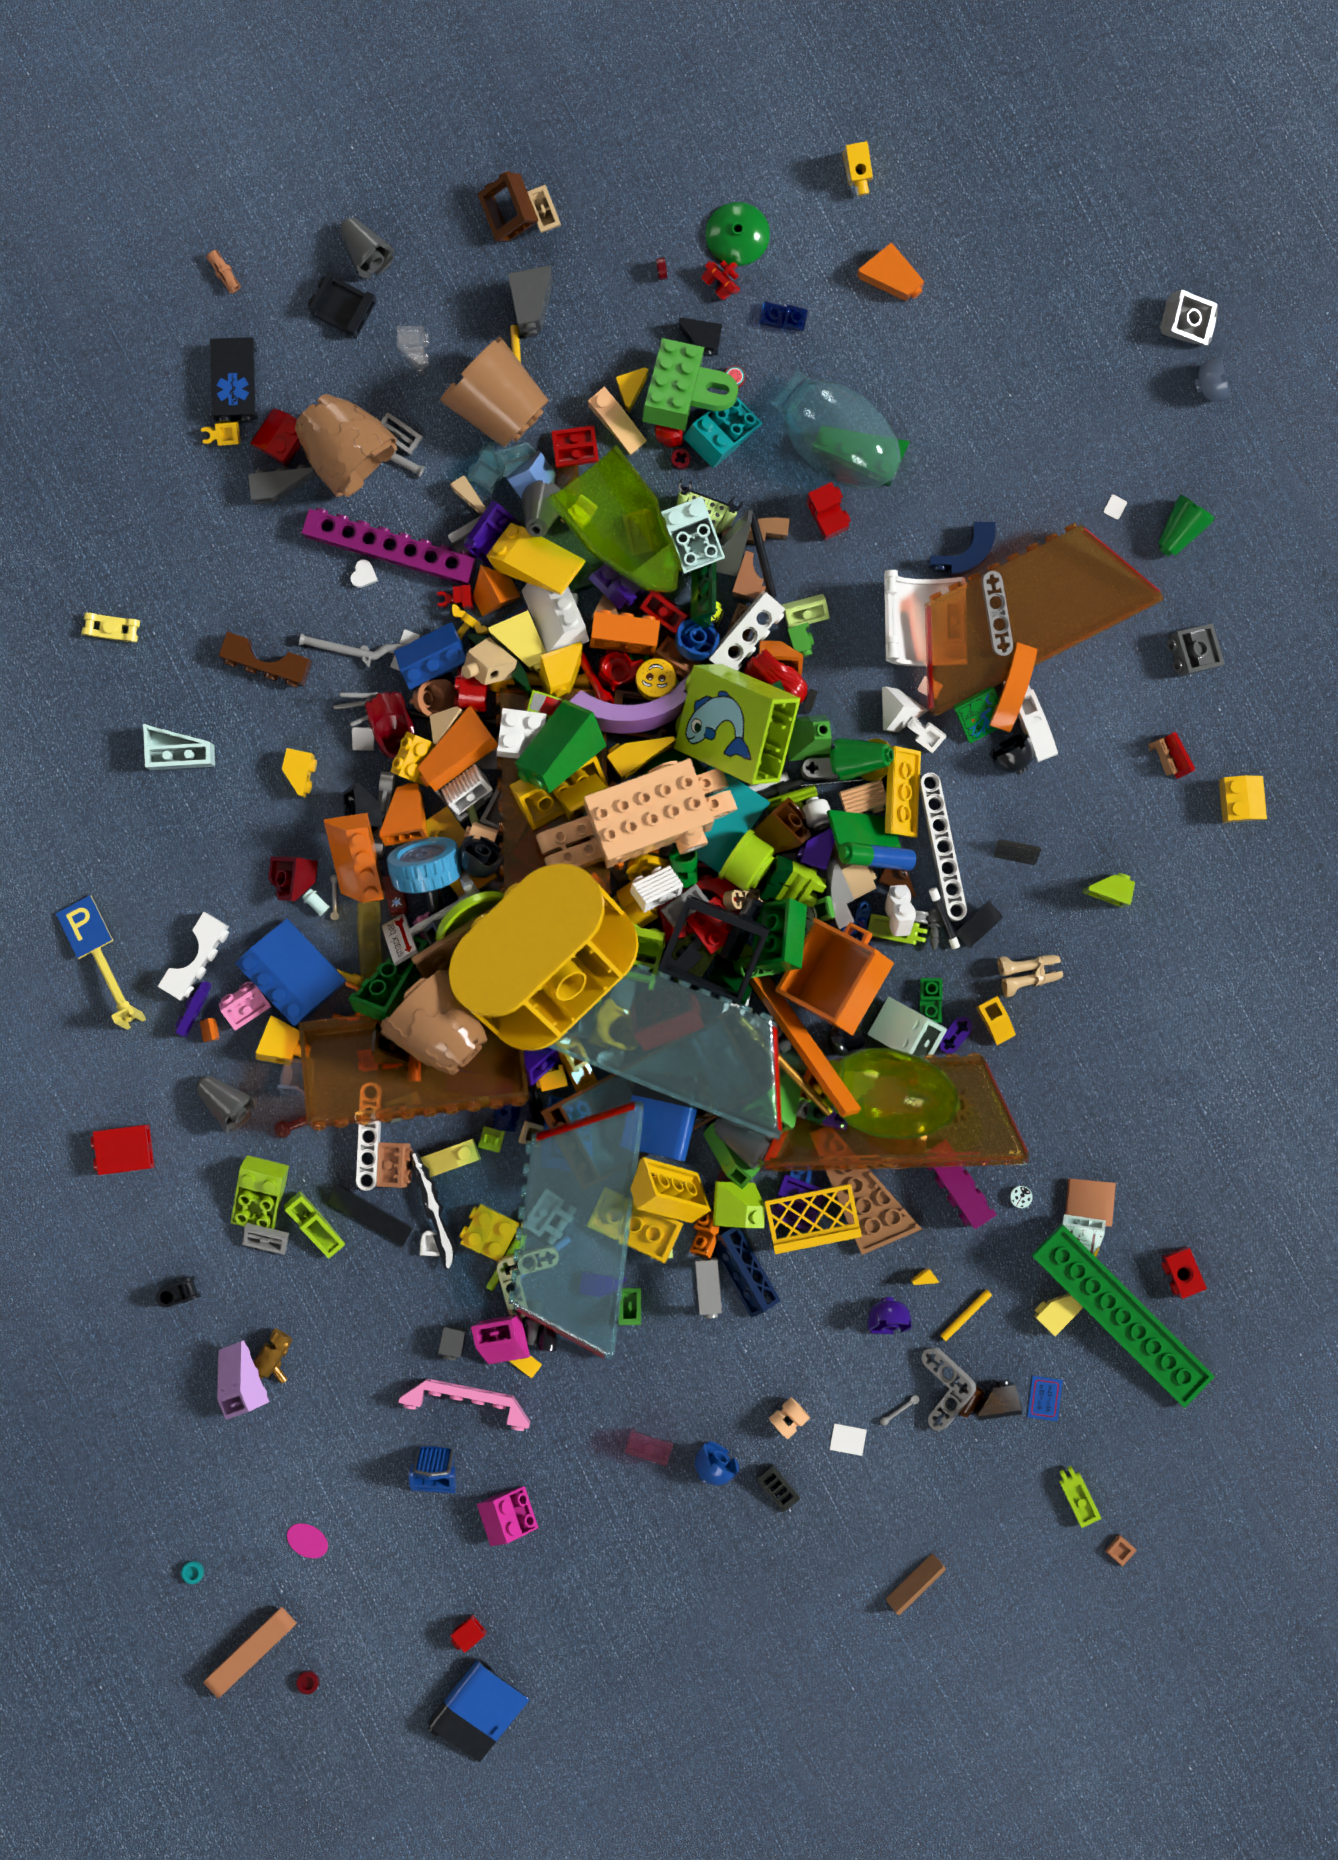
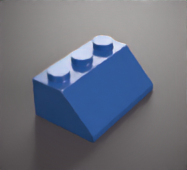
[394,622,467,690]

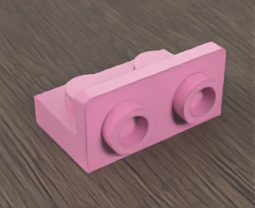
[219,981,272,1030]

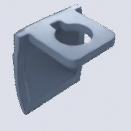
[277,1058,315,1096]

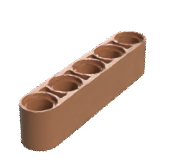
[203,1607,297,1699]

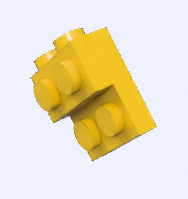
[390,732,436,787]
[459,1204,520,1262]

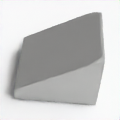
[352,727,375,751]

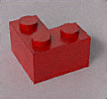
[806,482,851,541]

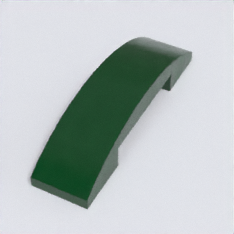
[467,634,532,697]

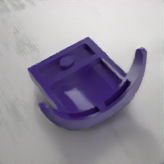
[463,500,522,576]

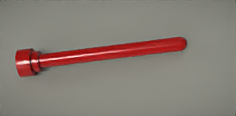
[581,650,614,704]

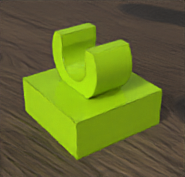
[478,1126,505,1153]

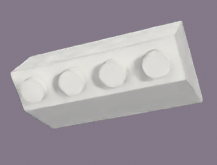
[521,583,589,653]

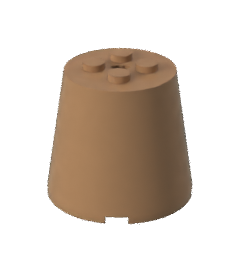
[440,337,549,448]

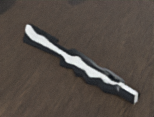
[411,1152,459,1269]

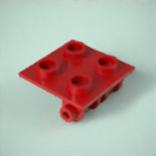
[685,895,733,955]

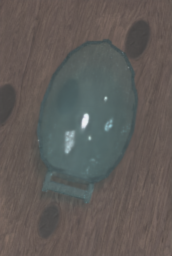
[769,369,901,489]

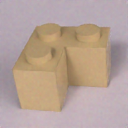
[830,841,877,900]

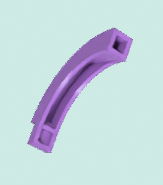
[570,673,690,733]

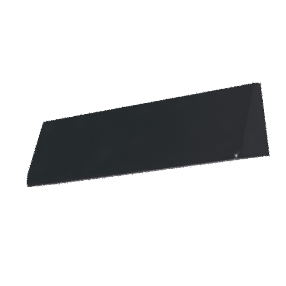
[328,1184,414,1247]

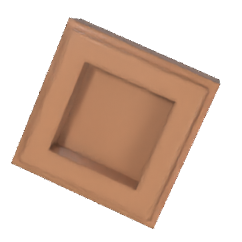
[1105,1534,1137,1567]

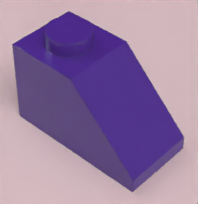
[796,828,835,871]
[524,1043,559,1086]

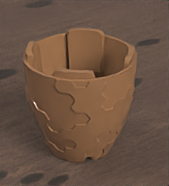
[295,394,397,497]
[380,969,487,1075]

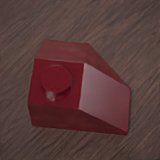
[268,856,318,901]

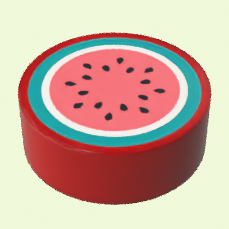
[725,366,746,388]

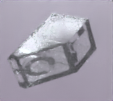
[397,326,429,374]

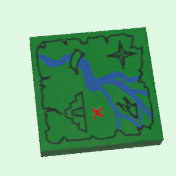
[953,686,999,743]

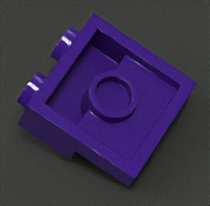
[588,556,650,609]

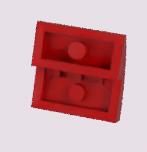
[551,425,599,468]

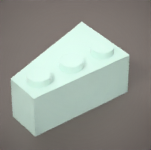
[143,724,215,770]

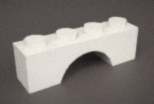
[158,912,230,1001]

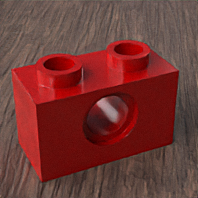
[640,589,690,633]
[1161,1247,1207,1299]

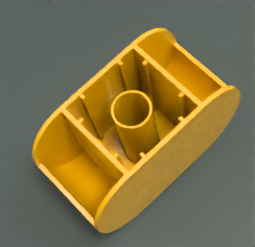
[449,864,638,1051]

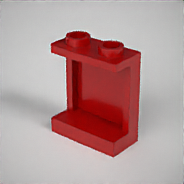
[90,1124,155,1175]

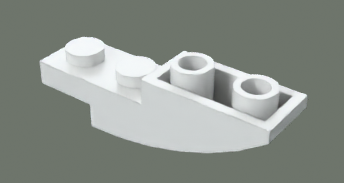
[1003,681,1058,762]

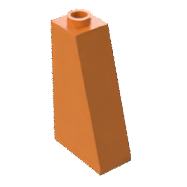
[417,706,498,792]

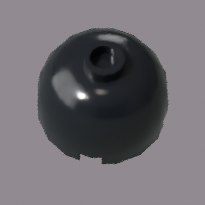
[989,734,1034,774]
[458,835,503,878]

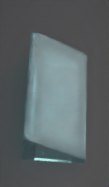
[493,442,537,477]

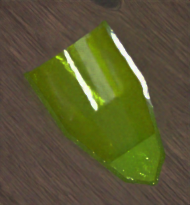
[547,445,681,593]

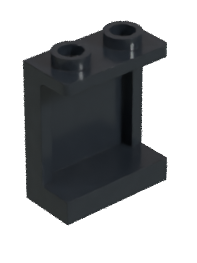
[308,272,377,339]

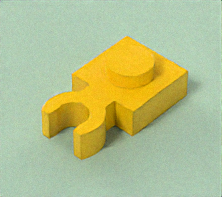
[201,421,241,446]

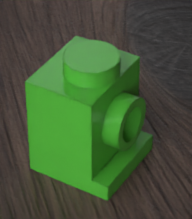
[787,622,814,658]

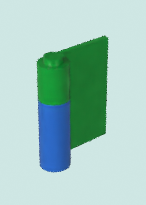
[827,810,916,871]

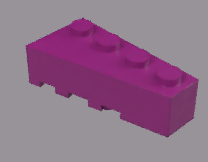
[922,1139,997,1229]

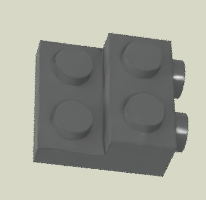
[1167,623,1225,677]

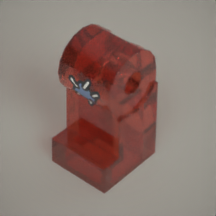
[380,875,409,917]

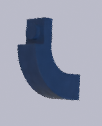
[928,522,996,577]

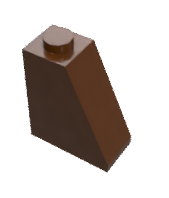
[754,797,811,854]

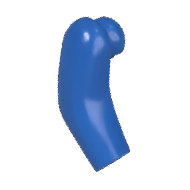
[840,901,871,936]

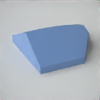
[506,451,556,500]

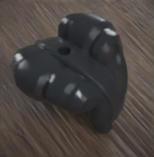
[827,1024,865,1057]

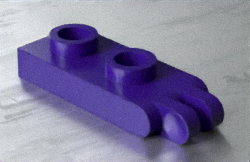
[175,981,211,1037]

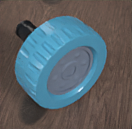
[387,837,463,917]

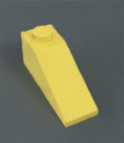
[412,1139,481,1177]
[1034,1293,1083,1336]

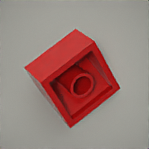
[250,408,301,467]

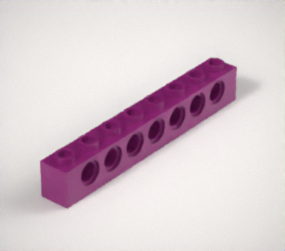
[302,507,477,585]

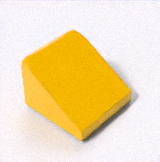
[910,1268,939,1285]

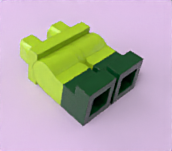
[760,855,826,908]

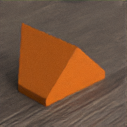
[473,565,521,617]

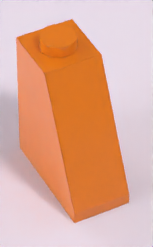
[857,242,925,301]
[379,783,428,846]

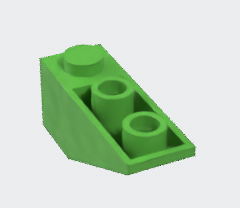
[703,1121,764,1189]

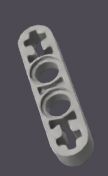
[981,571,1013,656]

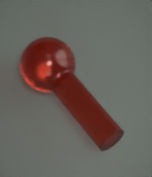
[274,1114,314,1138]

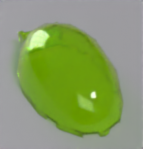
[824,1048,961,1140]

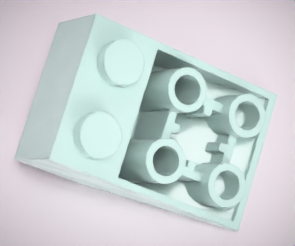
[661,496,725,574]
[868,996,947,1068]

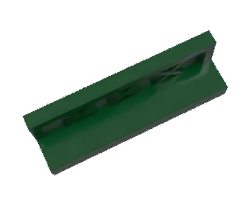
[691,562,716,629]

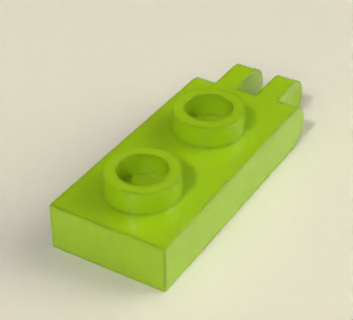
[867,914,928,945]
[1059,1466,1102,1528]

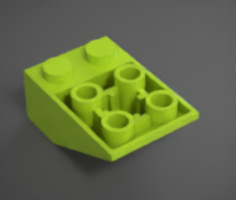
[230,1155,289,1229]

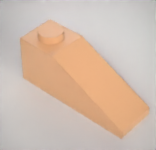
[588,387,647,455]

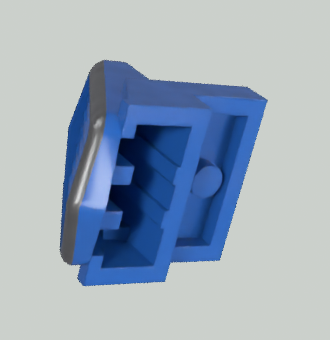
[409,1446,456,1493]

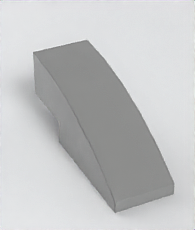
[826,856,854,929]

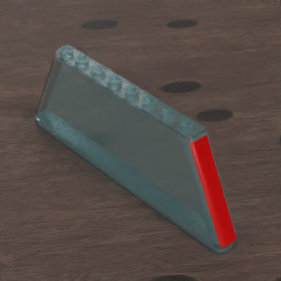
[548,963,783,1139]
[509,1101,644,1360]

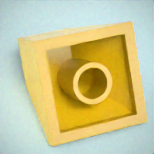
[539,641,582,698]

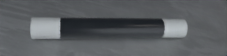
[929,887,960,949]

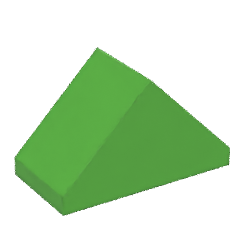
[619,1288,641,1325]

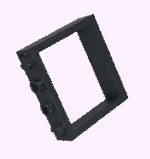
[658,895,771,1004]

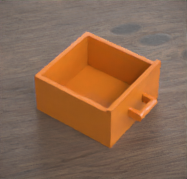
[775,917,894,1036]

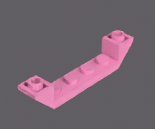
[398,1378,530,1431]

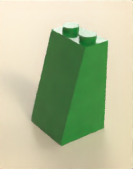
[515,700,607,793]

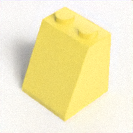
[488,611,547,673]

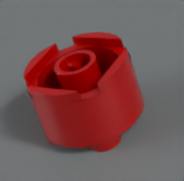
[454,667,489,712]

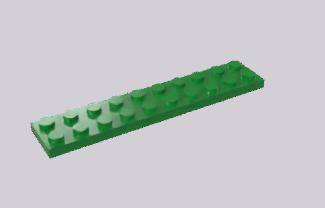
[1031,1224,1215,1408]

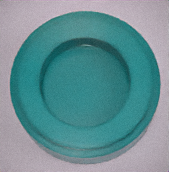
[181,1561,204,1584]

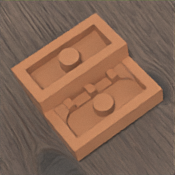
[1065,1178,1116,1227]

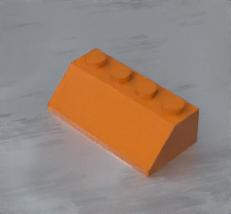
[324,813,384,903]

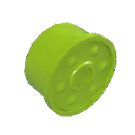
[718,829,775,891]

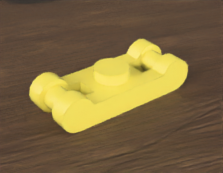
[81,613,140,643]

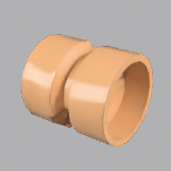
[769,1397,810,1439]

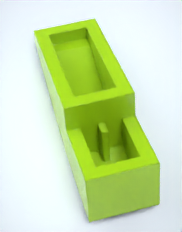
[284,1191,345,1259]

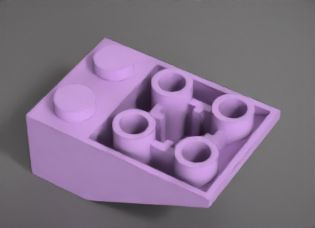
[217,1340,269,1420]

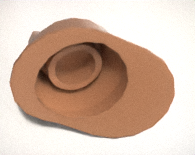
[409,679,457,716]

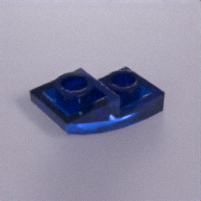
[759,301,808,331]

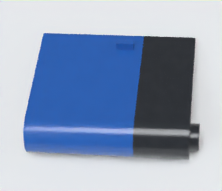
[620,1069,701,1162]
[427,1658,530,1762]

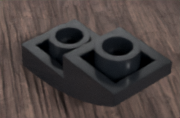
[955,900,1003,948]

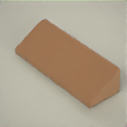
[886,1554,946,1615]

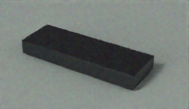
[719,896,764,962]

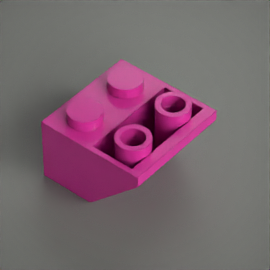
[471,1314,530,1364]
[477,1486,538,1546]

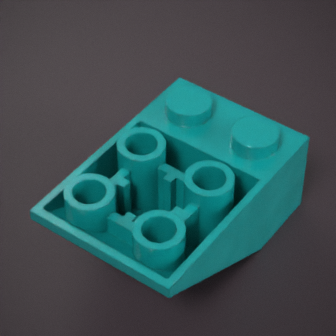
[683,397,763,468]

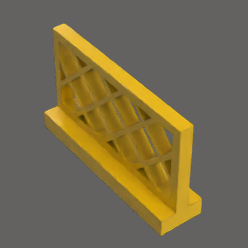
[764,1183,862,1254]

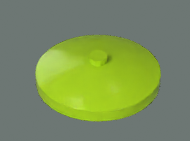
[436,891,504,942]

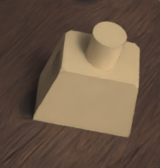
[462,637,517,685]

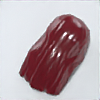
[364,692,415,759]

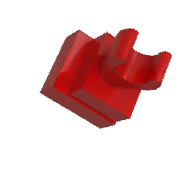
[437,585,474,610]

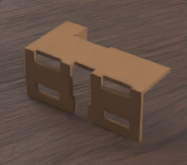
[1148,737,1179,776]

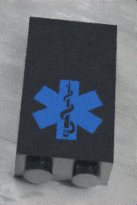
[210,337,258,423]

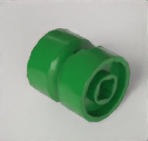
[669,847,698,888]

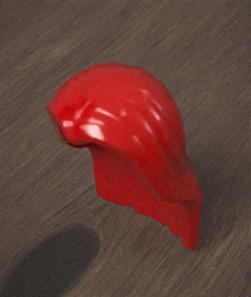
[744,649,808,705]

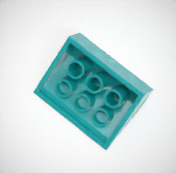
[674,766,770,873]

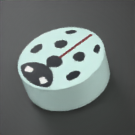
[1010,1186,1032,1208]

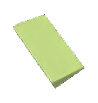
[782,594,830,628]

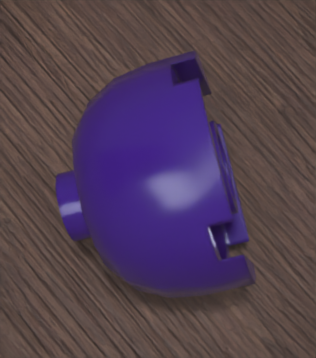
[867,1297,912,1334]

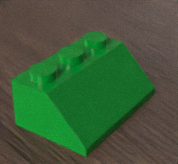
[752,898,807,971]

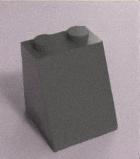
[508,265,553,338]

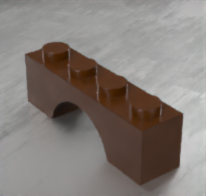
[219,632,312,688]

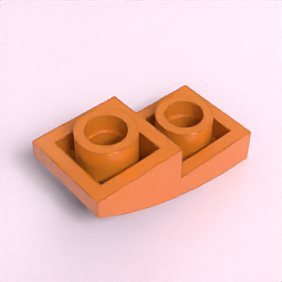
[689,1210,720,1259]

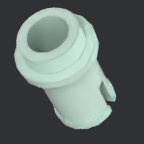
[302,889,330,916]

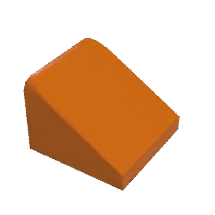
[200,1018,220,1042]

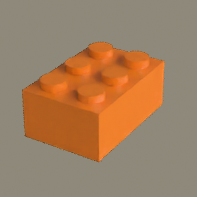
[589,610,660,656]

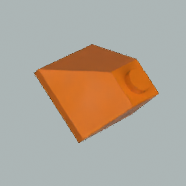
[759,640,803,677]

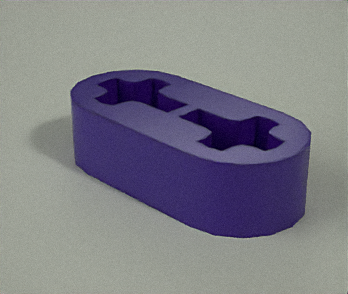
[939,1017,972,1054]

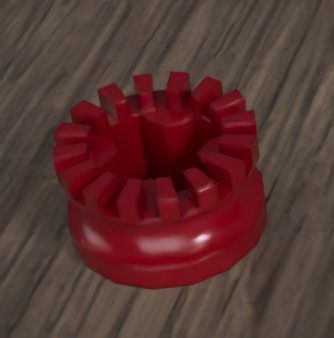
[671,448,690,470]

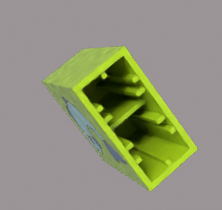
[674,664,801,785]

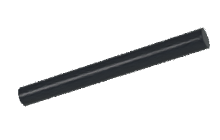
[751,513,777,598]

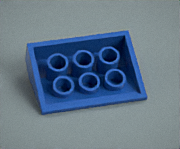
[235,918,347,1026]

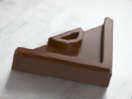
[878,868,916,898]

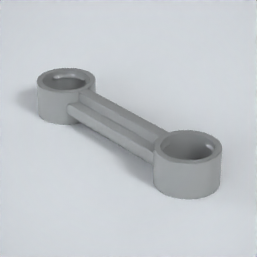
[373,771,396,859]

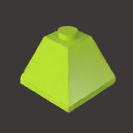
[1082,873,1135,908]
[713,1181,765,1228]

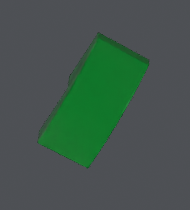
[919,978,942,1024]

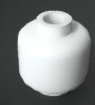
[802,797,831,831]

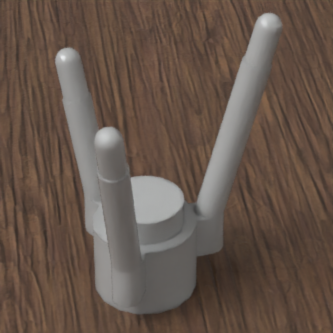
[333,692,378,727]

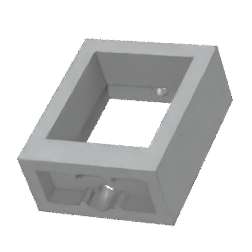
[695,1257,722,1318]

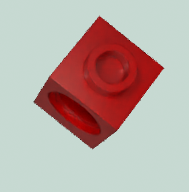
[451,1614,487,1653]

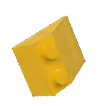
[607,736,676,781]

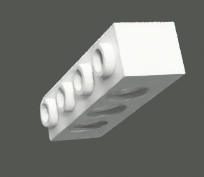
[708,591,785,671]

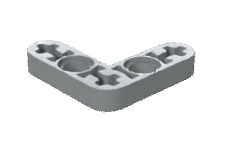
[921,1347,976,1431]

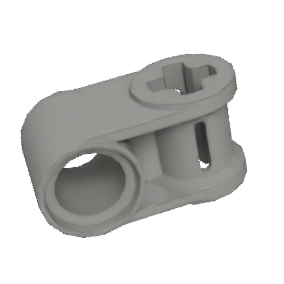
[800,757,840,781]

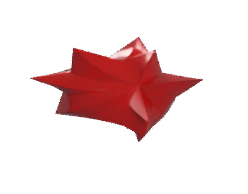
[587,650,645,691]

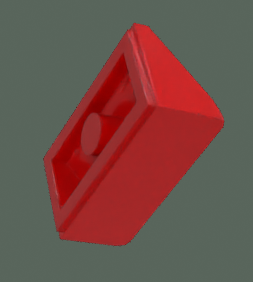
[1165,732,1195,779]

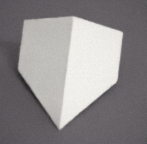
[882,687,929,732]

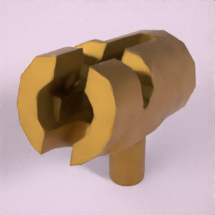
[253,1328,293,1384]

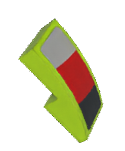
[527,690,564,719]

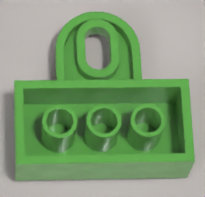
[642,338,738,431]

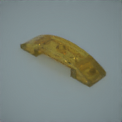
[357,901,382,983]

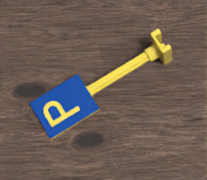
[56,895,146,1030]

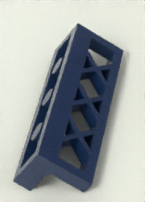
[713,1227,781,1318]

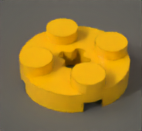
[627,852,670,882]

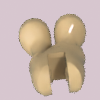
[997,955,1063,998]

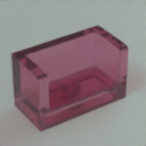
[624,1428,673,1466]

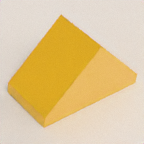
[616,367,649,413]

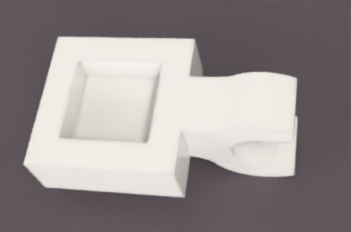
[907,716,946,753]

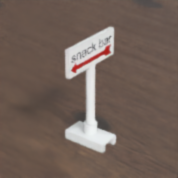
[381,872,480,966]

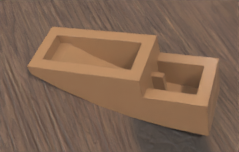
[722,517,790,544]

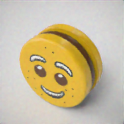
[636,658,677,701]

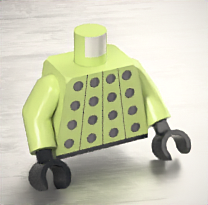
[677,479,743,535]

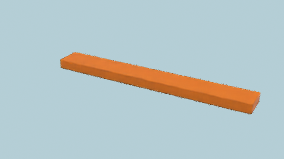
[749,975,861,1117]

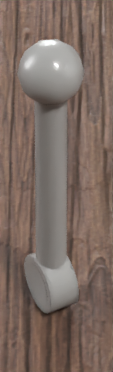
[330,875,339,920]
[880,1395,919,1426]

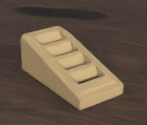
[450,475,486,515]

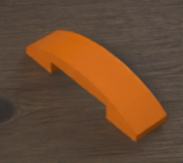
[989,642,1037,732]

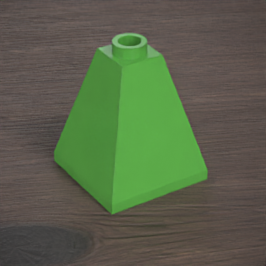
[787,715,832,761]
[740,1073,801,1136]

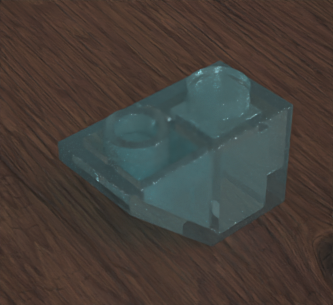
[467,441,502,495]

